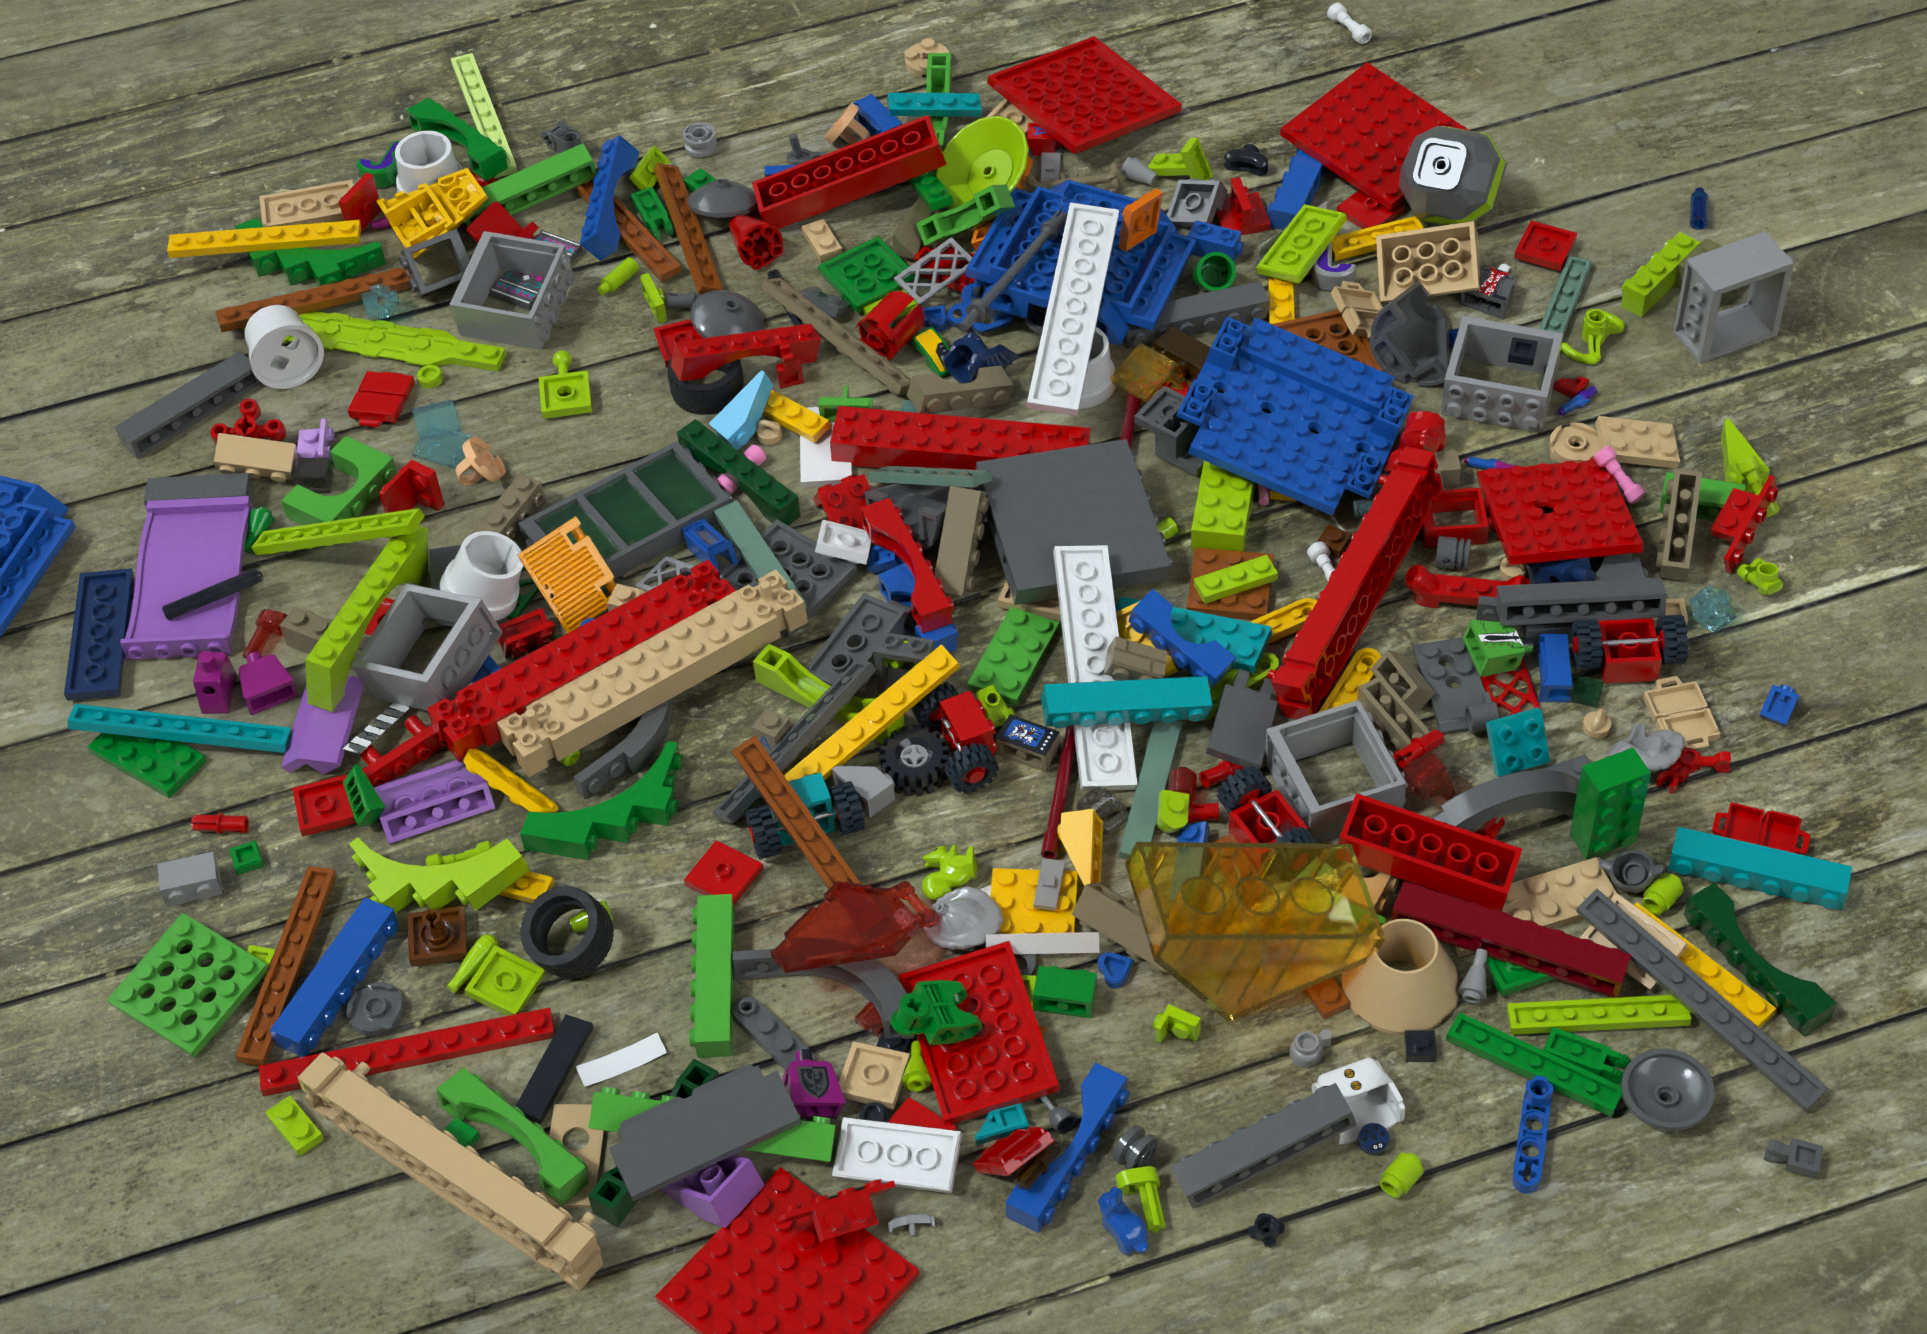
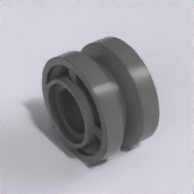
[1113,1125,1159,1169]

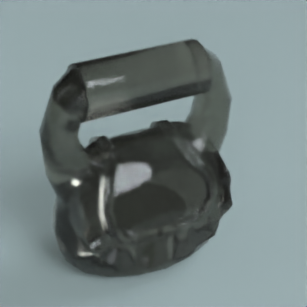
[1076,786,1128,835]

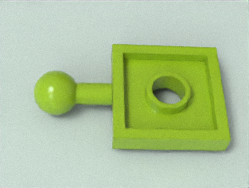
[538,350,592,419]

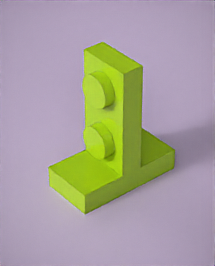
[1148,138,1213,180]

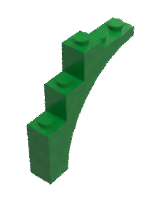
[235,218,386,287]
[520,741,683,860]

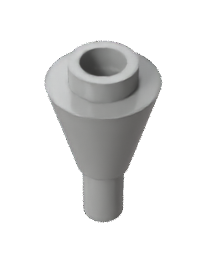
[1457,949,1488,1004]

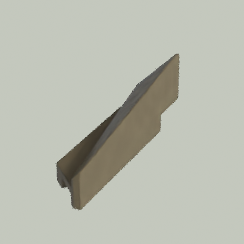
[892,197,947,260]

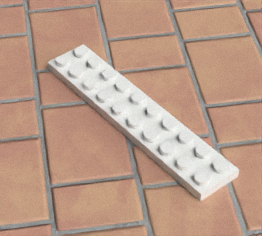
[1027,203,1119,416]
[1053,545,1138,791]

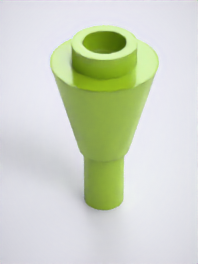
[901,1041,931,1092]

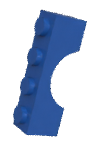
[878,563,959,653]
[1128,589,1236,690]

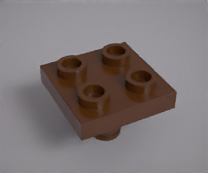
[407,905,468,967]

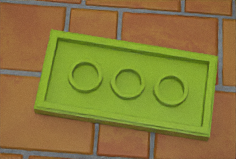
[1256,204,1347,284]

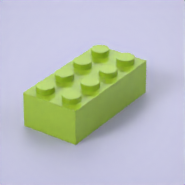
[1191,461,1255,552]

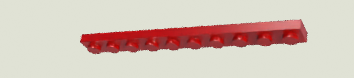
[259,1007,555,1097]

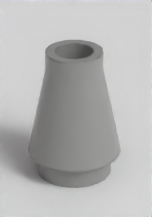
[1121,157,1158,186]

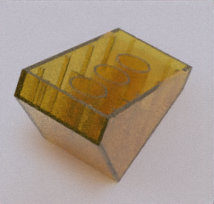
[1125,842,1386,1021]

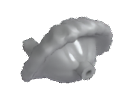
[1608,723,1685,772]
[924,887,1004,952]

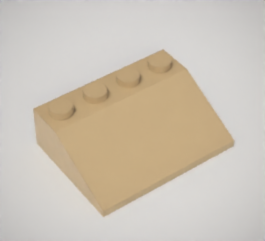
[1376,221,1480,304]

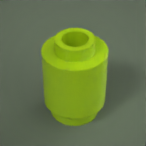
[1642,873,1684,915]
[1379,1152,1424,1199]

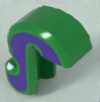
[356,141,400,188]

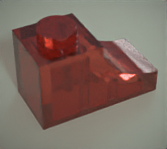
[1403,750,1456,801]

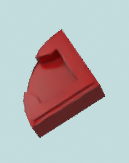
[1553,376,1589,399]

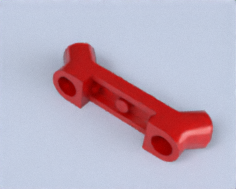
[1405,564,1531,608]

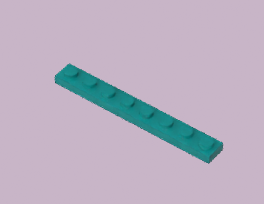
[67,704,291,753]

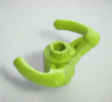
[1561,309,1625,365]

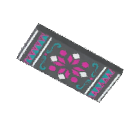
[489,230,583,311]

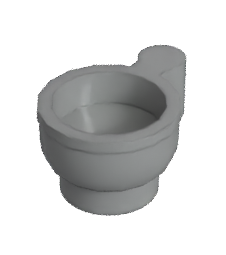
[1289,1029,1332,1068]

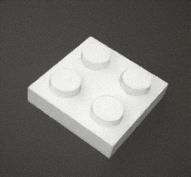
[815,520,871,564]

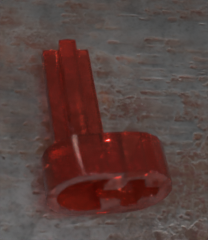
[242,609,288,659]

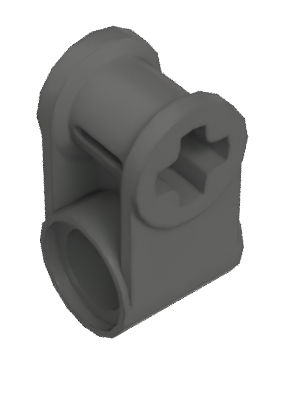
[542,120,582,153]

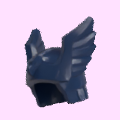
[943,332,1019,384]

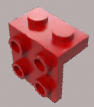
[467,201,539,243]
[813,474,871,530]
[498,608,556,658]

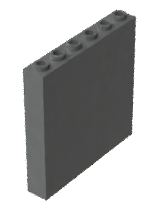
[975,439,1173,605]

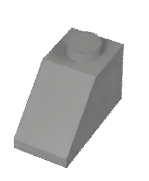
[832,766,895,818]

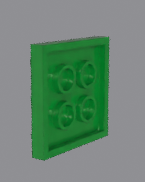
[818,236,915,314]

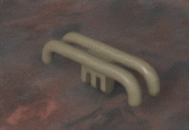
[1025,163,1119,193]

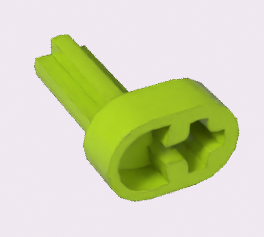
[1115,1166,1166,1233]

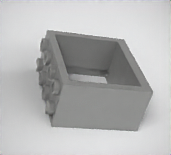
[450,231,575,350]
[1673,231,1794,364]
[1441,316,1563,433]
[351,583,503,711]
[1265,700,1408,844]

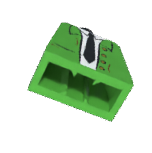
[1463,620,1533,677]

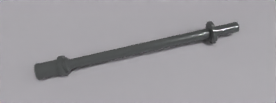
[959,210,1067,332]

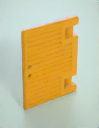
[517,516,617,634]

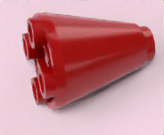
[729,215,784,270]

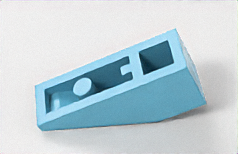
[709,370,773,451]

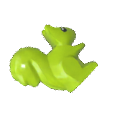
[921,845,978,900]

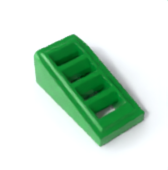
[343,764,386,827]

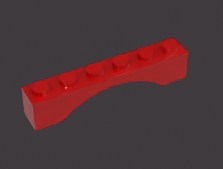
[671,324,821,381]
[860,498,954,634]

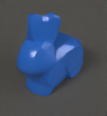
[1098,1187,1148,1255]

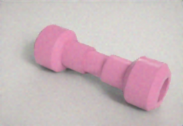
[717,445,766,495]
[1594,446,1646,505]

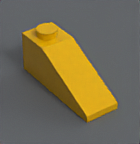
[1058,809,1103,886]

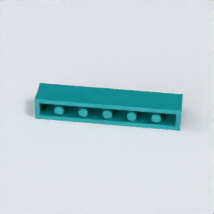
[1041,676,1212,728]
[1668,827,1852,910]

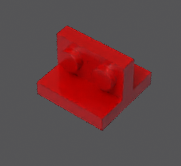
[1215,177,1270,236]

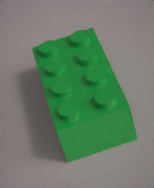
[1570,747,1651,860]

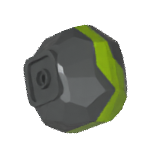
[1399,126,1507,225]

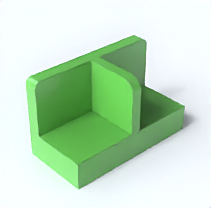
[818,385,873,423]

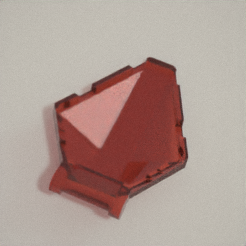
[770,881,940,973]

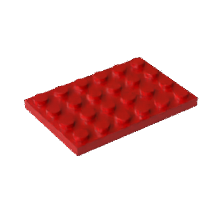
[898,941,1060,1124]

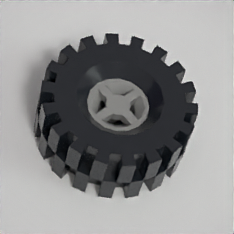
[879,725,949,797]

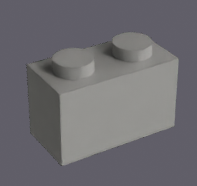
[157,852,223,907]

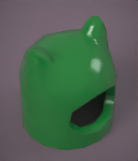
[1192,252,1236,293]

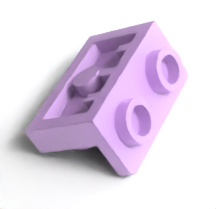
[296,418,334,473]

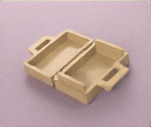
[1330,281,1383,338]
[1643,676,1721,749]

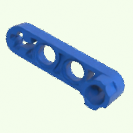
[1512,1076,1553,1194]

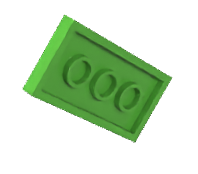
[967,607,1060,706]

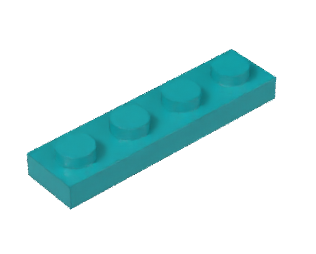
[887,93,982,117]

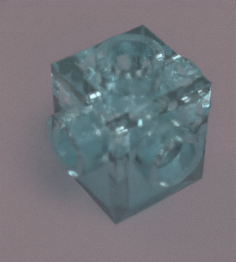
[361,283,400,320]
[1689,585,1737,633]

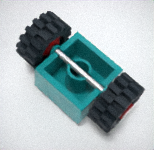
[745,772,865,860]

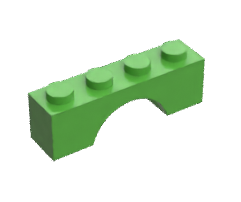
[916,184,1015,246]

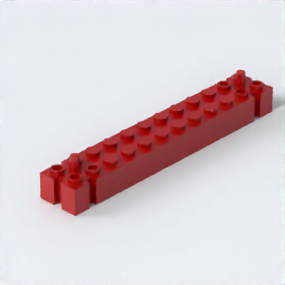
[1267,447,1443,720]
[427,559,736,763]

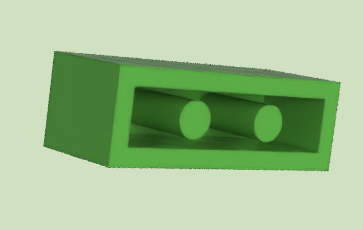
[1659,472,1746,521]

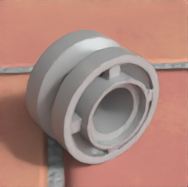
[683,122,717,158]

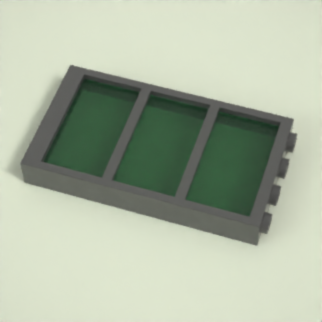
[518,441,733,580]

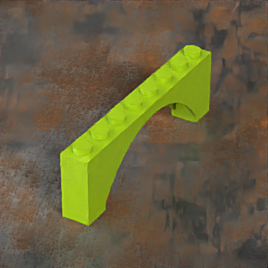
[305,525,429,712]

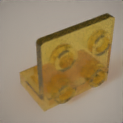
[1110,343,1185,402]

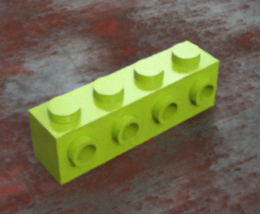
[1621,232,1701,318]

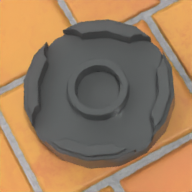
[346,982,406,1036]

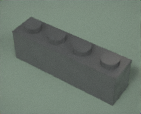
[144,473,254,506]

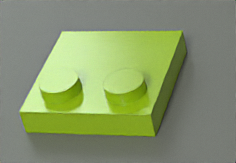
[465,945,545,1016]

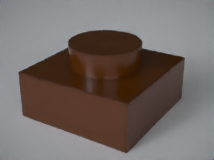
[1317,524,1352,558]

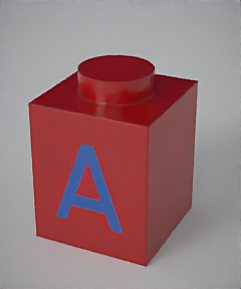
[1027,123,1060,156]

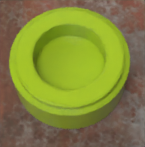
[417,365,443,389]

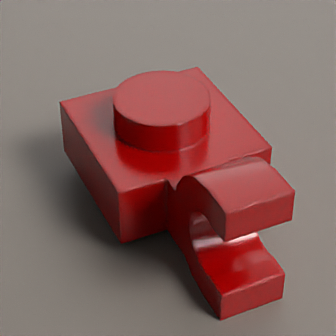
[775,343,804,389]

